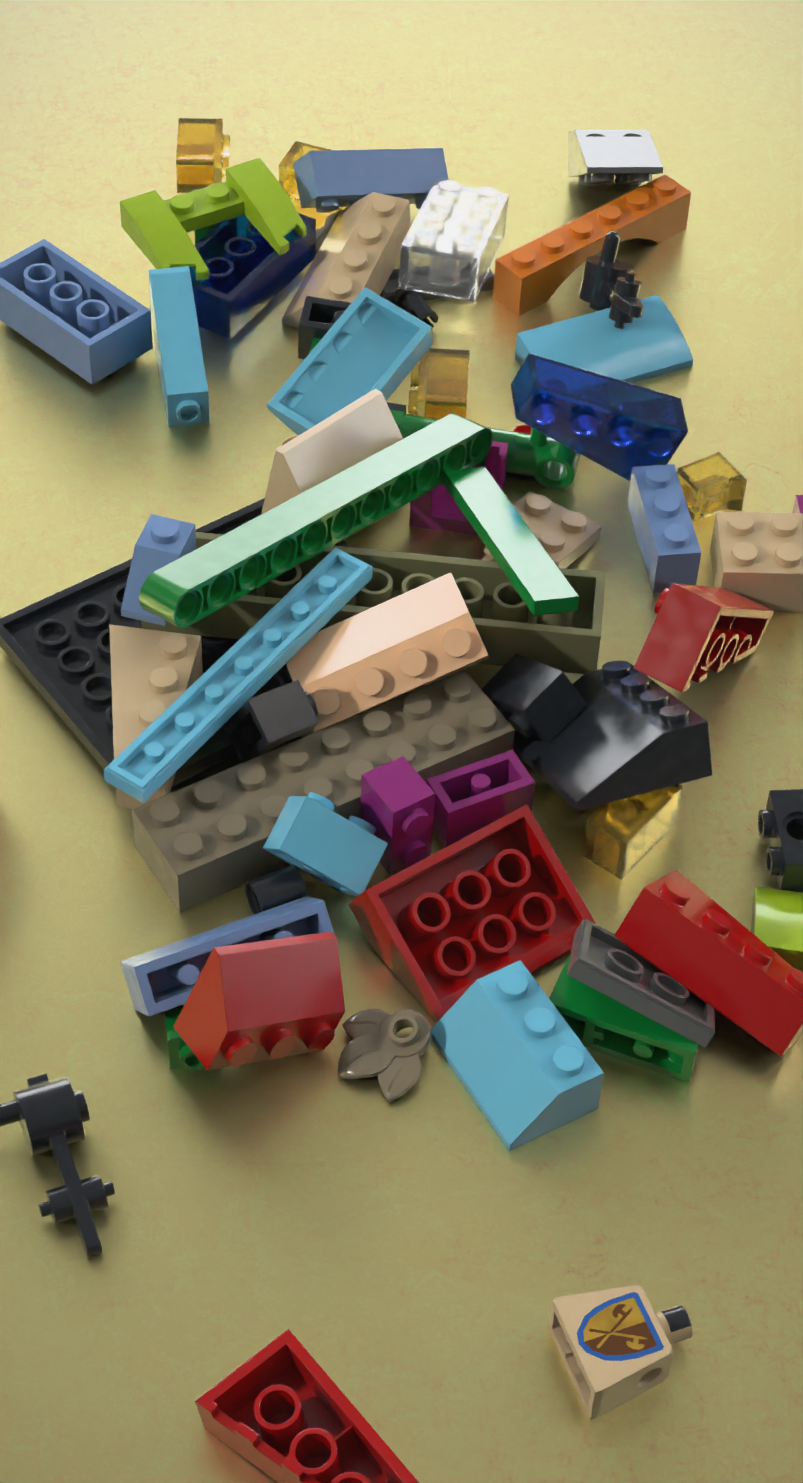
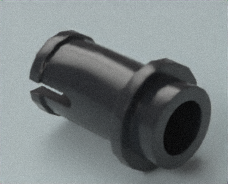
[394,284,438,328]

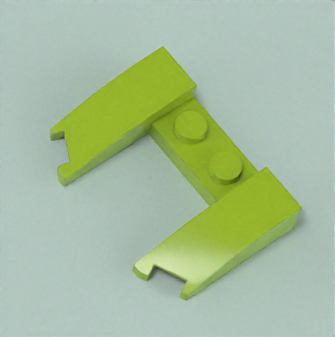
[120,157,306,280]

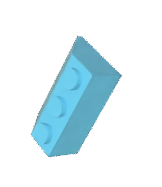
[431,960,604,1151]

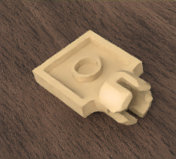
[482,492,602,568]

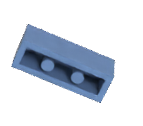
[627,464,702,593]

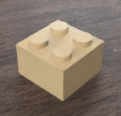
[710,511,803,612]

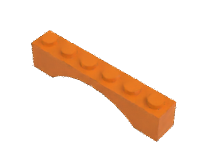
[493,174,691,316]

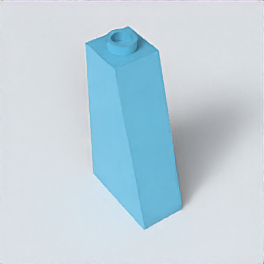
[148,266,210,427]

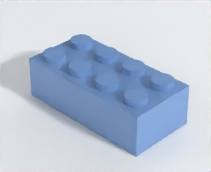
[0,239,153,384]

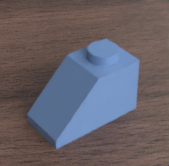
[121,514,196,626]

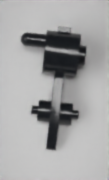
[578,231,644,329]
[0,1074,115,1257]

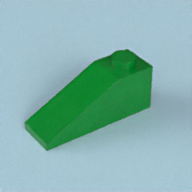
[549,957,698,1083]

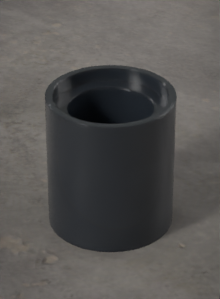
[245,865,308,914]

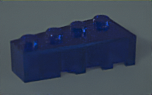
[511,353,688,481]

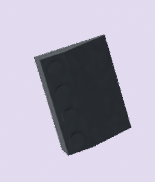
[513,660,712,811]

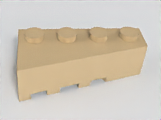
[109,624,203,809]

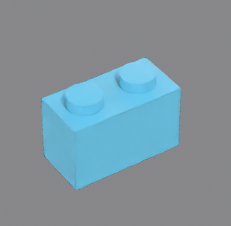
[263,792,388,896]

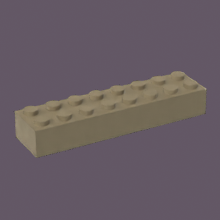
[132,670,515,913]

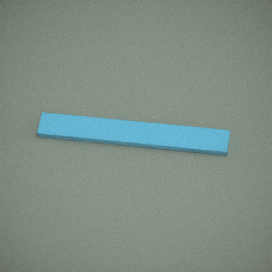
[104,547,373,803]

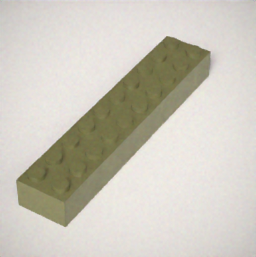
[141,532,606,674]

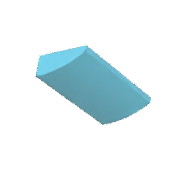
[267,287,432,435]
[515,295,693,406]

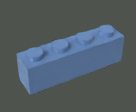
[293,148,451,213]
[120,896,339,1016]

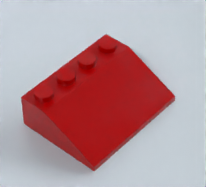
[348,804,596,1023]

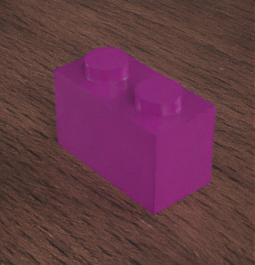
[426,750,535,848]
[360,756,435,876]

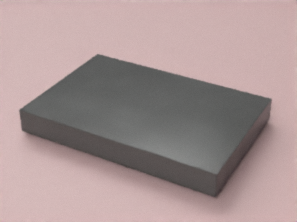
[567,919,715,1048]

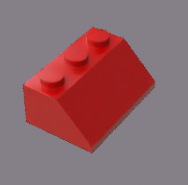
[173,932,345,1071]

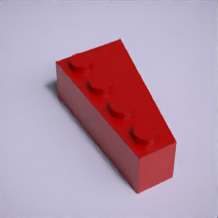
[633,583,774,693]
[614,869,803,1056]
[195,1329,419,1483]

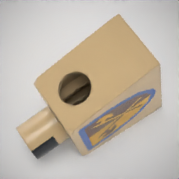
[548,1285,693,1420]

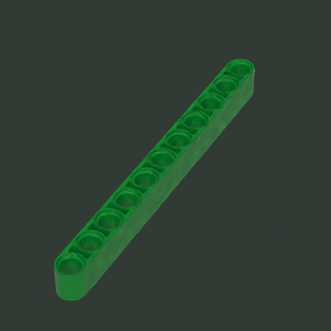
[139,413,493,628]

